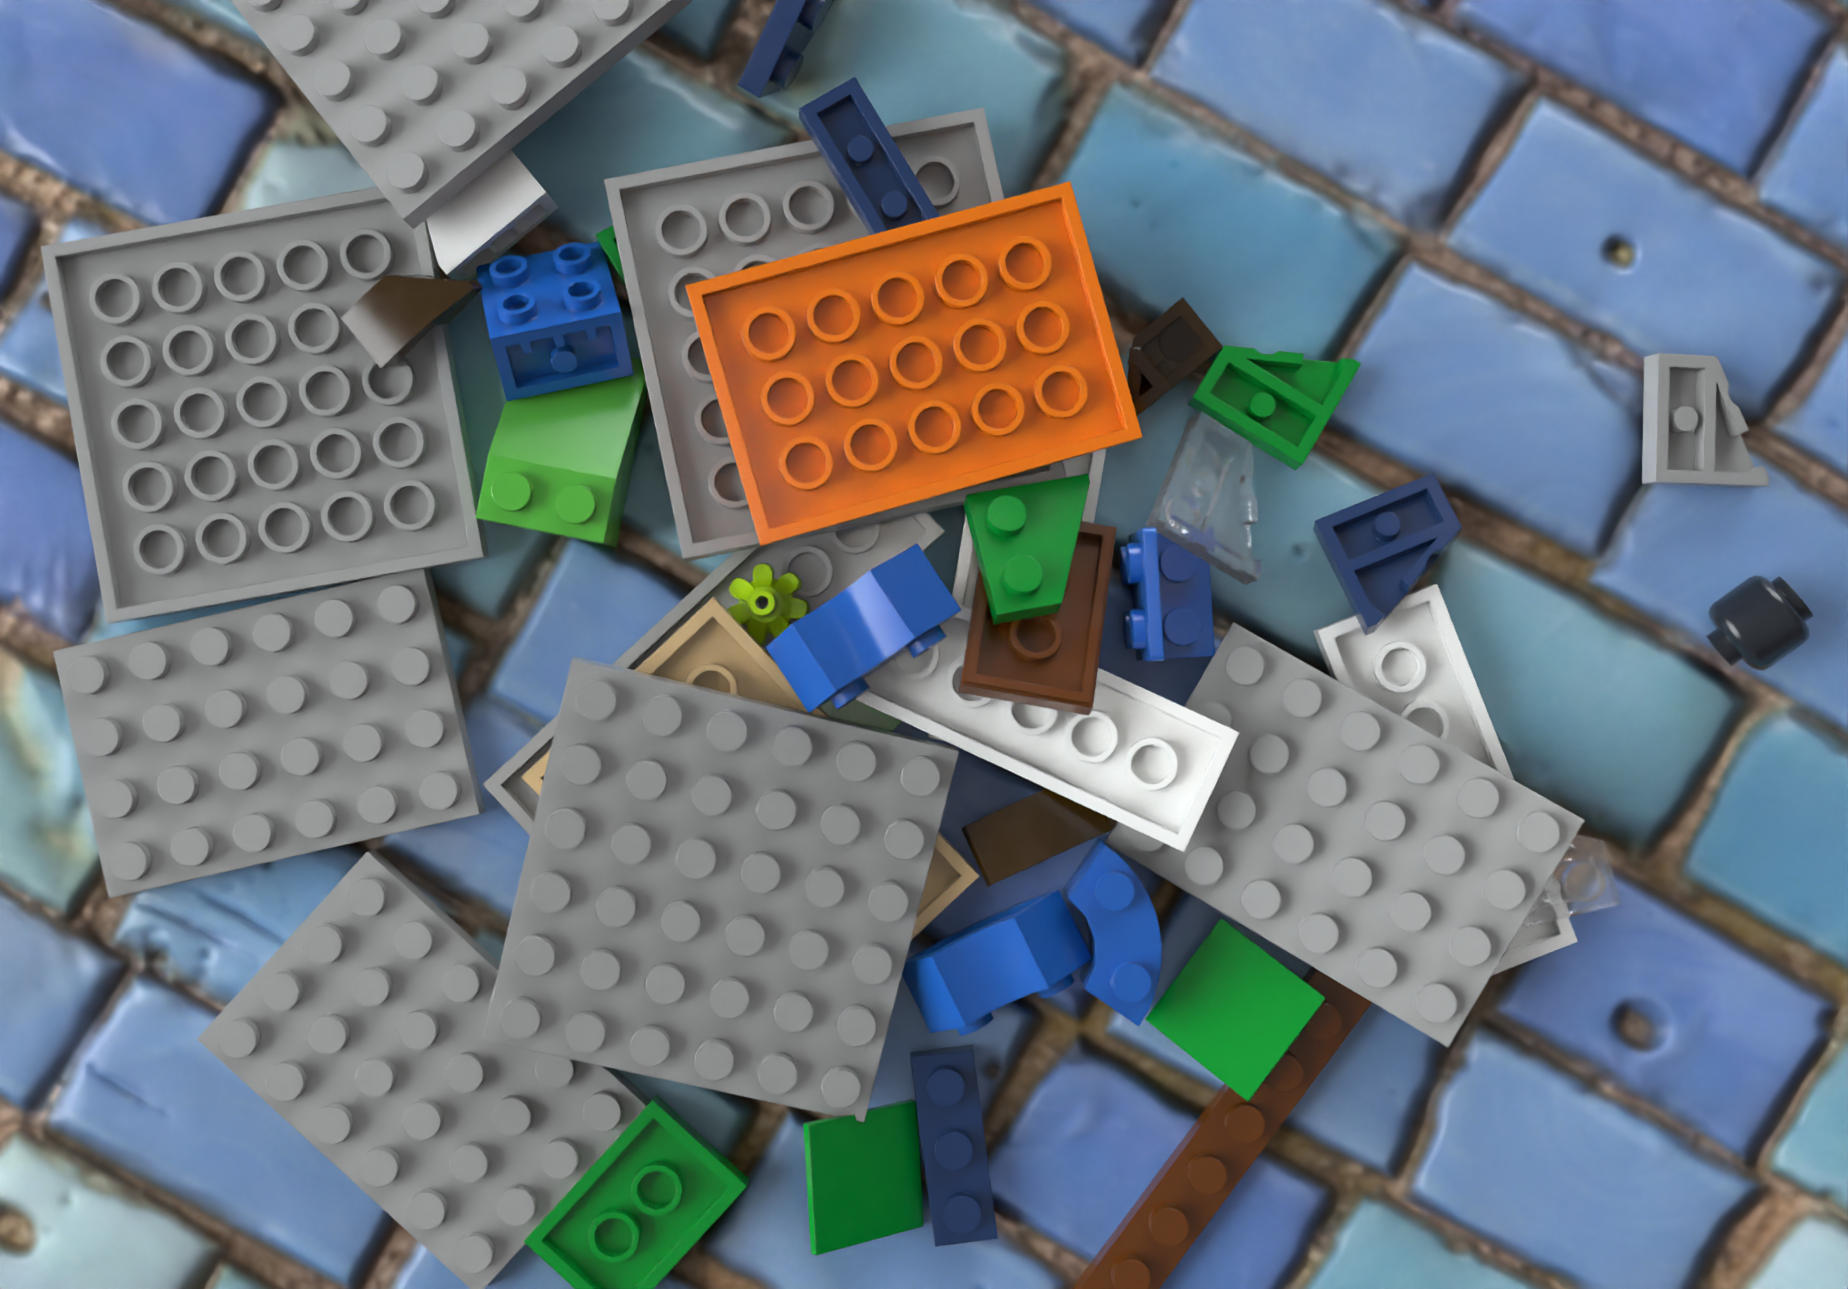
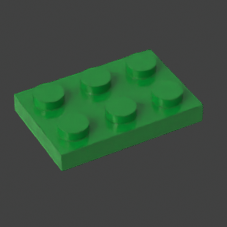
[523,1094,749,1289]

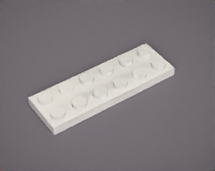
[1313,584,1578,976]
[856,603,1240,852]

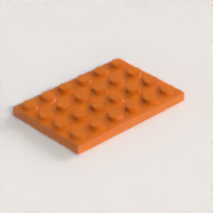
[685,181,1143,547]

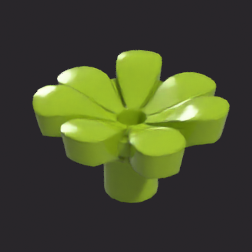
[727,563,810,646]

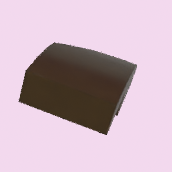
[341,274,483,369]
[1127,297,1223,417]

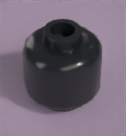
[1706,576,1813,670]

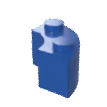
[766,543,961,713]
[1063,837,1162,1026]
[902,890,1093,1036]

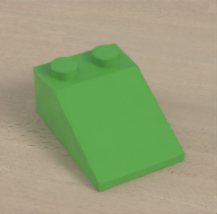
[476,357,648,547]

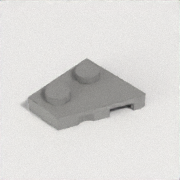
[1642,353,1769,488]

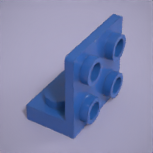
[476,242,634,401]
[1119,527,1215,662]

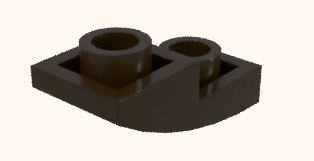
[961,788,1112,887]

